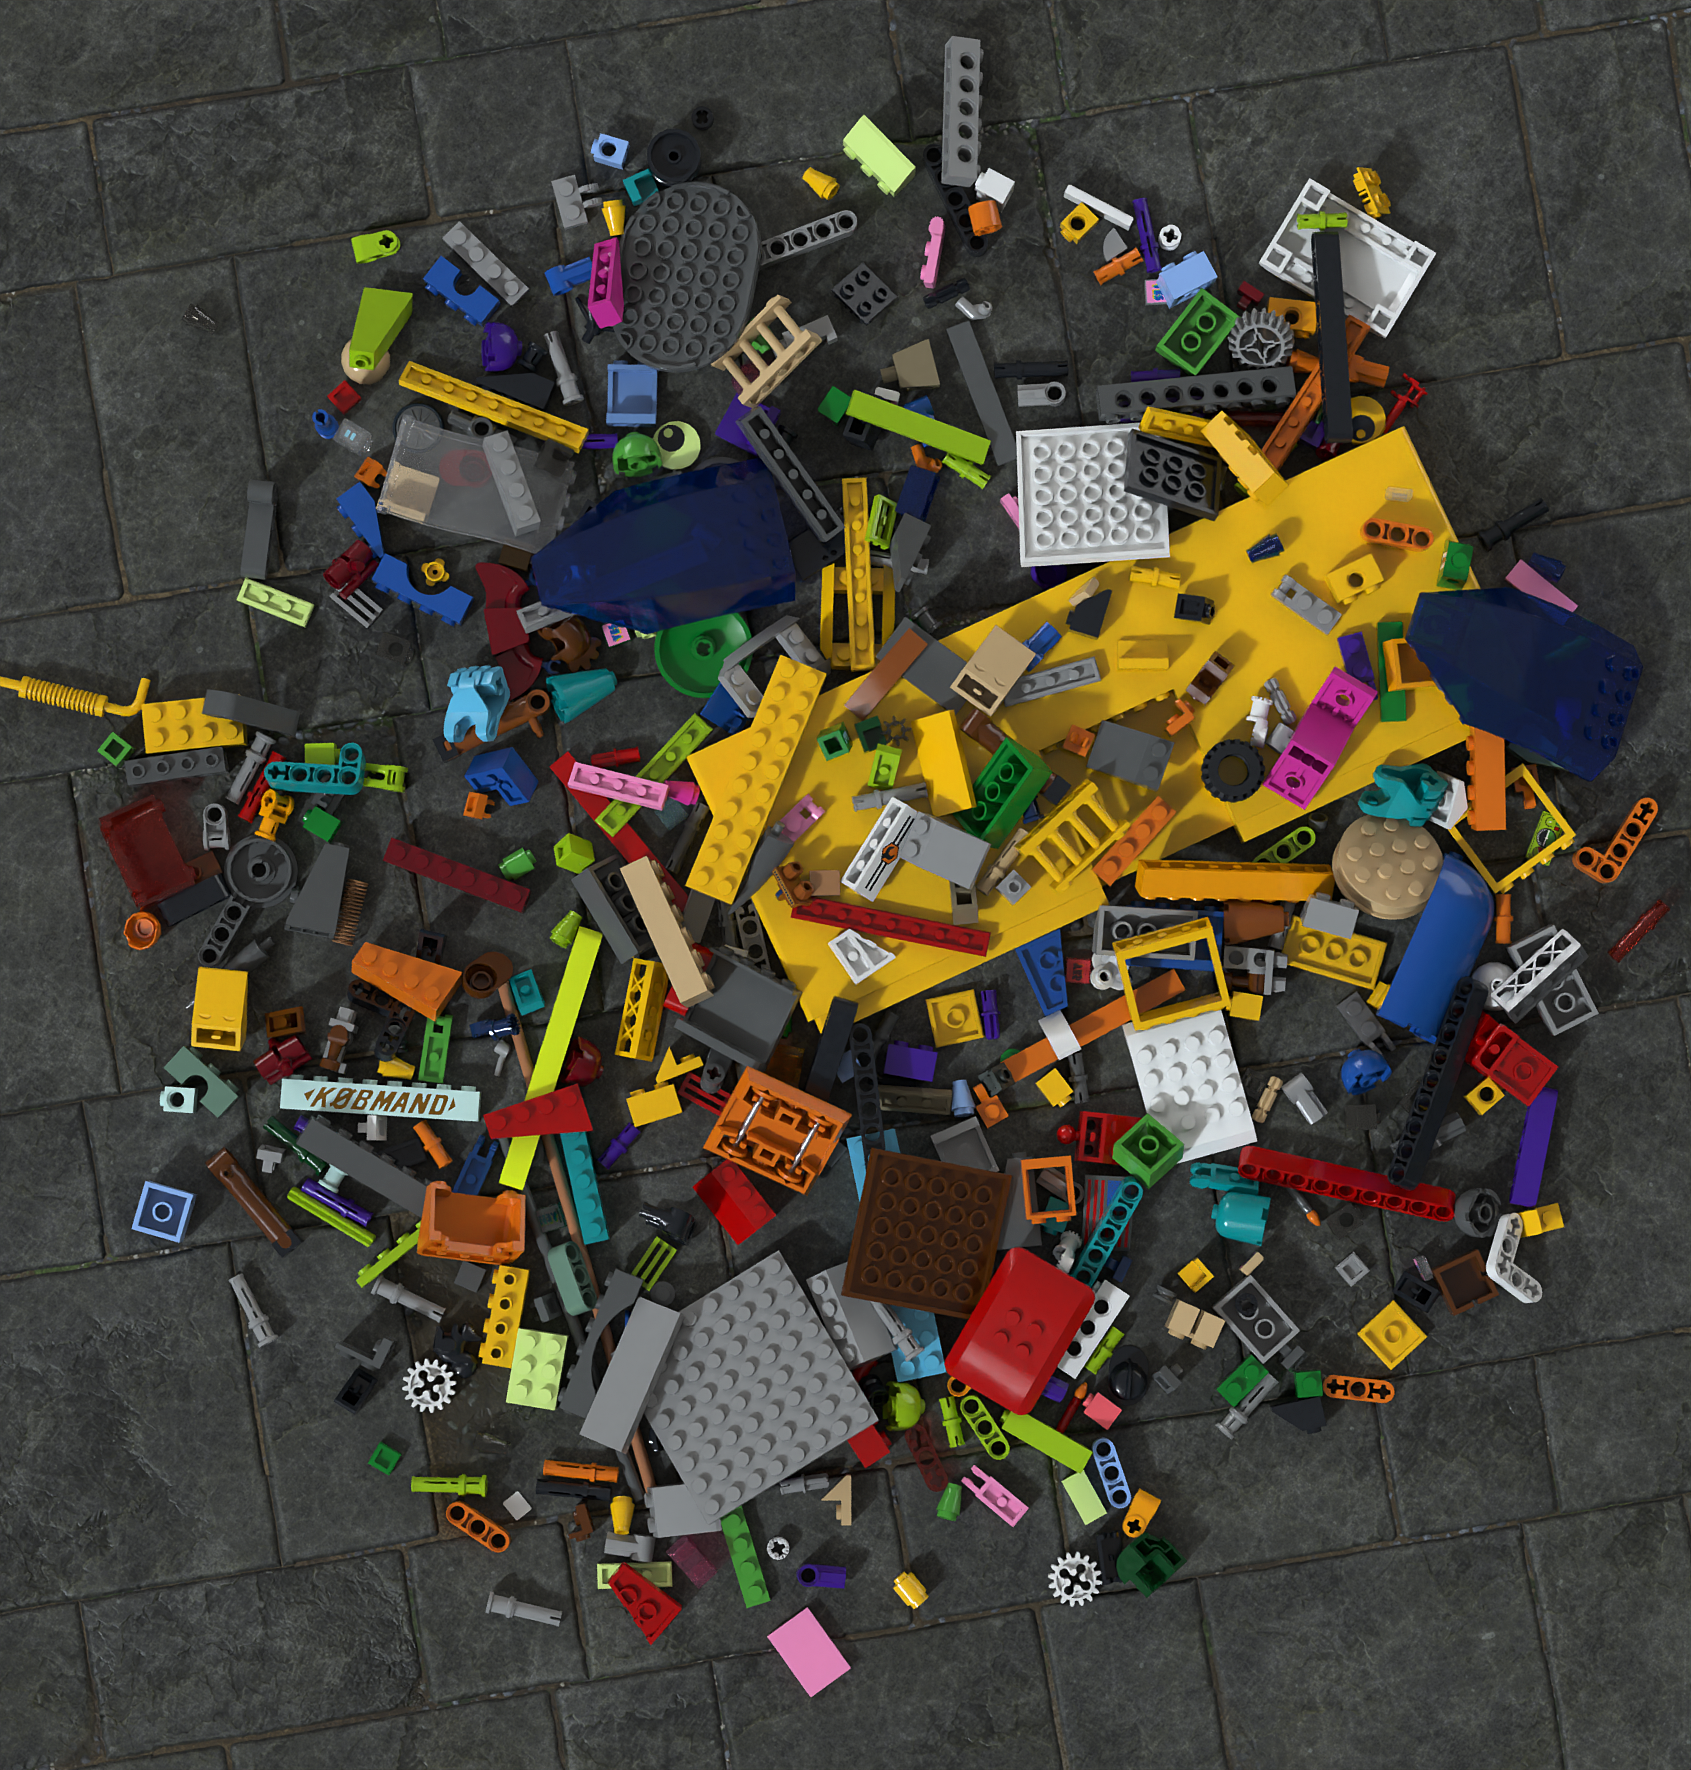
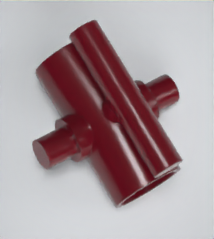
[323,540,379,600]
[253,1034,313,1085]

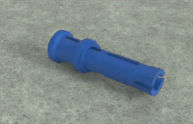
[312,409,339,439]

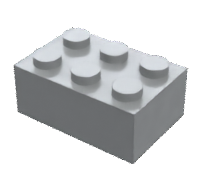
[1211,1274,1300,1364]

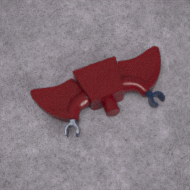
[475,562,561,702]

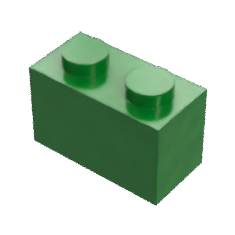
[1215,1353,1269,1407]

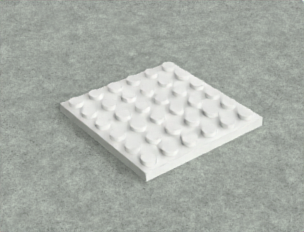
[1016,423,1170,567]

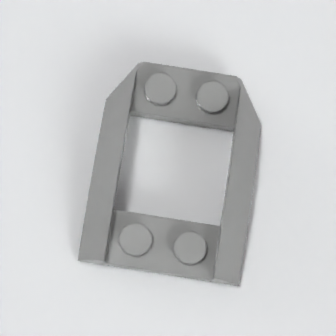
[718,615,831,718]

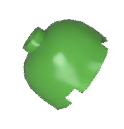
[612,432,662,477]

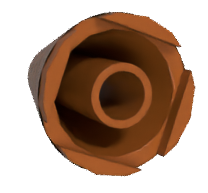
[1224,899,1289,945]

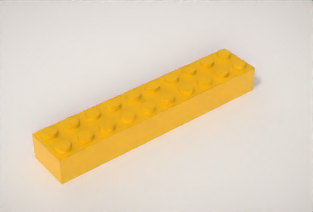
[685,655,827,905]

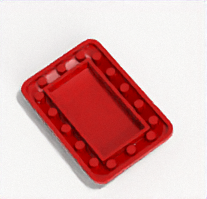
[944,1247,1095,1415]

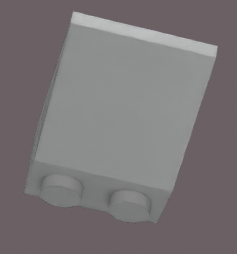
[899,811,991,890]
[1300,892,1359,939]

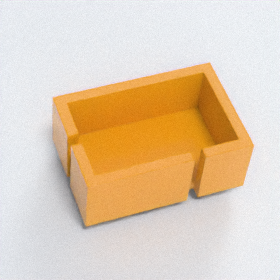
[1382,632,1469,692]

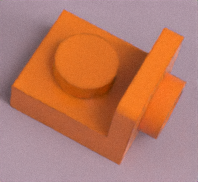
[1164,698,1195,738]

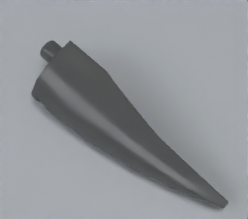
[727,821,794,915]
[185,936,276,1010]

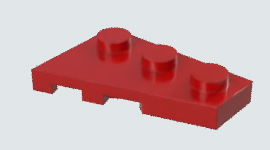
[608,1561,682,1645]

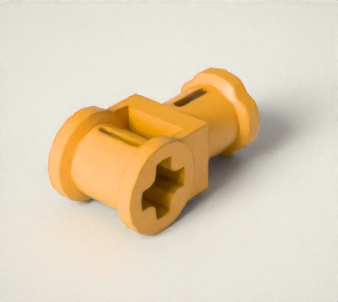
[255,789,294,841]

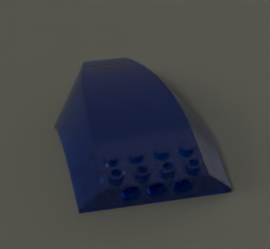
[530,458,795,635]
[1405,587,1643,782]

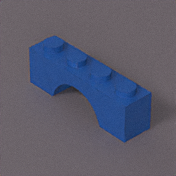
[372,553,475,627]

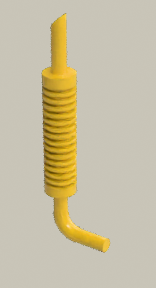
[0,676,150,717]

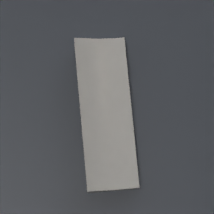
[580,1297,685,1454]

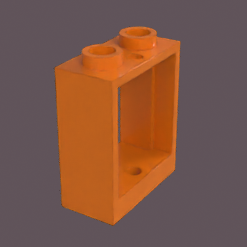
[1020,1156,1076,1224]

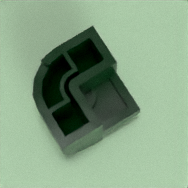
[1116,1532,1187,1598]

